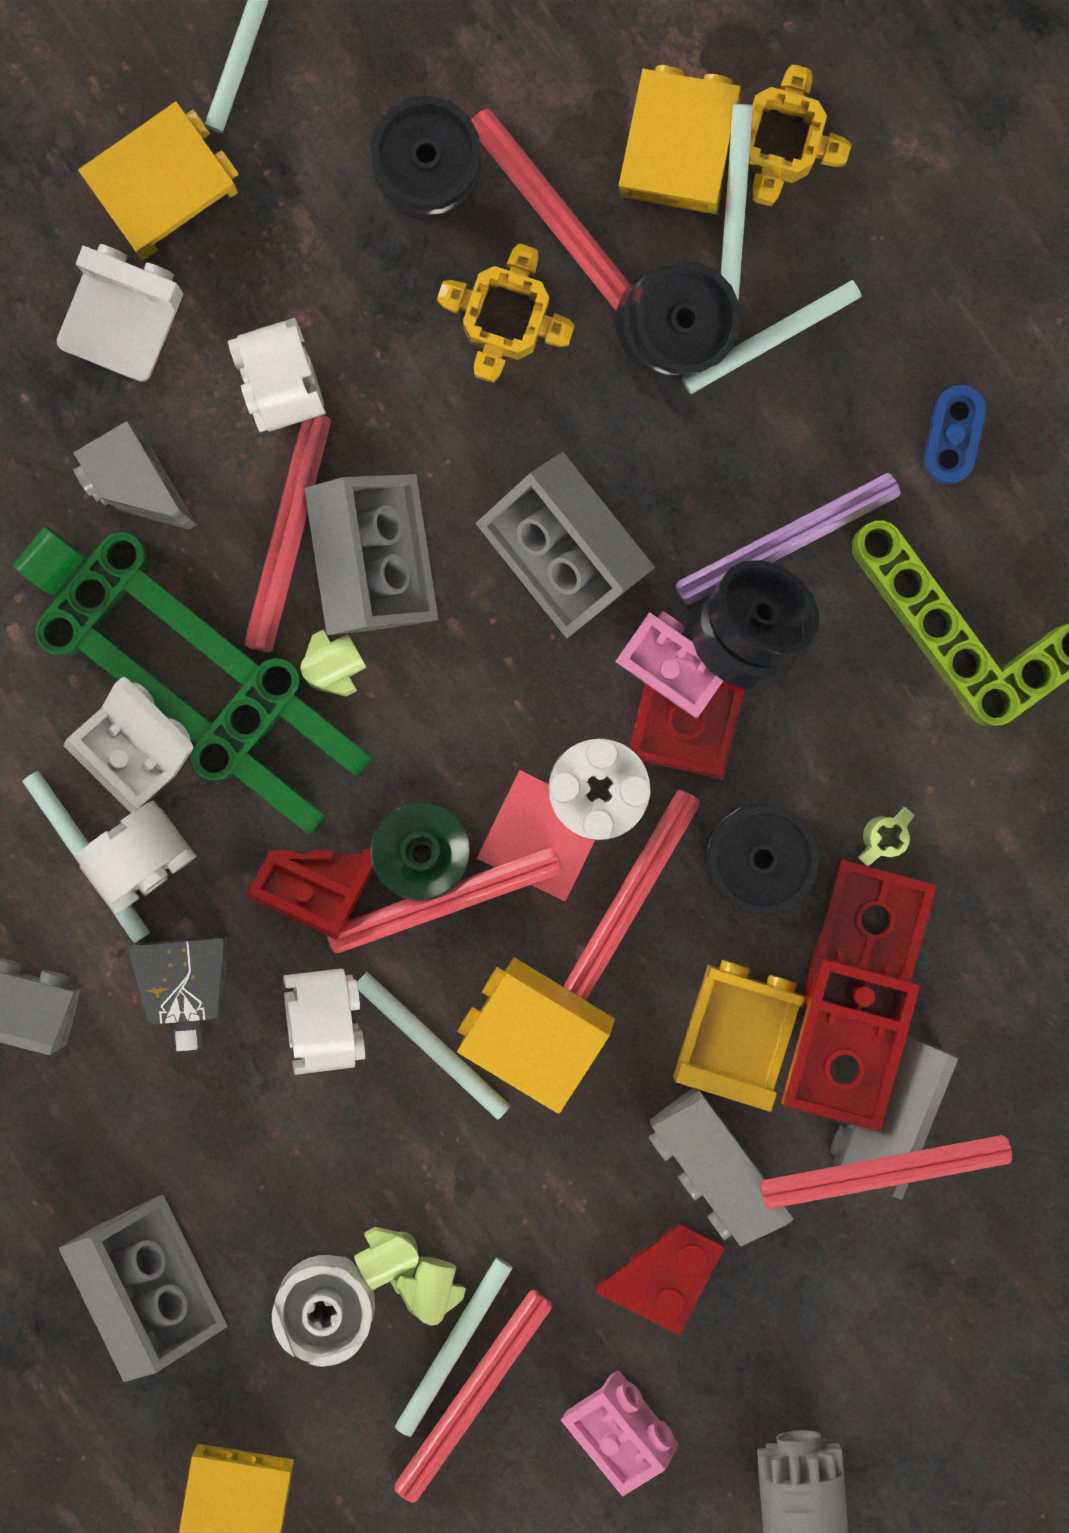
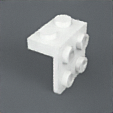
[57,244,184,382]
[63,677,193,813]

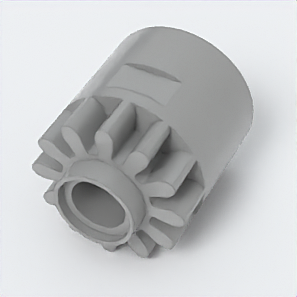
[757,1430,849,1533]

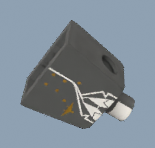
[128,935,229,1051]

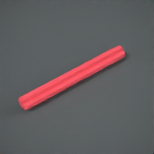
[471,108,630,311]
[244,415,331,653]
[563,790,700,1001]
[327,848,561,953]
[760,1135,1012,1209]
[394,1290,552,1503]

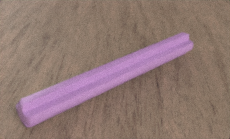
[676,473,901,605]

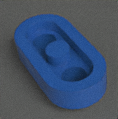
[923,385,986,485]

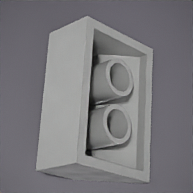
[73,421,197,530]
[475,451,655,638]
[304,474,439,635]
[0,958,82,1055]
[830,1034,959,1200]
[648,1088,794,1246]
[59,1194,228,1382]

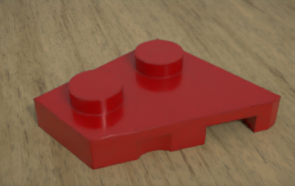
[247,850,374,940]
[595,1222,725,1335]

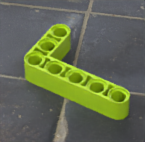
[851,520,1069,726]

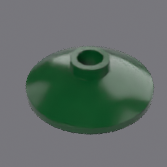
[371,803,470,900]

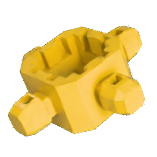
[748,65,852,206]
[437,244,575,383]

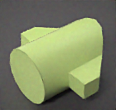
[300,630,367,697]
[858,807,915,866]
[354,1227,419,1294]
[396,1256,466,1326]

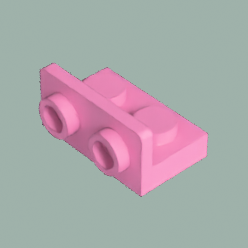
[615,611,723,719]
[561,1370,678,1497]

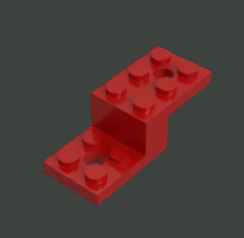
[781,859,937,1132]

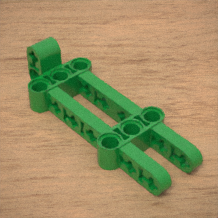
[12,526,372,834]

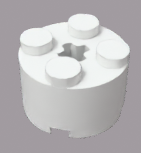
[228,318,326,432]
[548,739,651,840]
[75,800,197,915]
[283,968,365,1075]
[272,1255,375,1366]

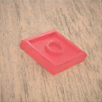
[477,770,596,902]

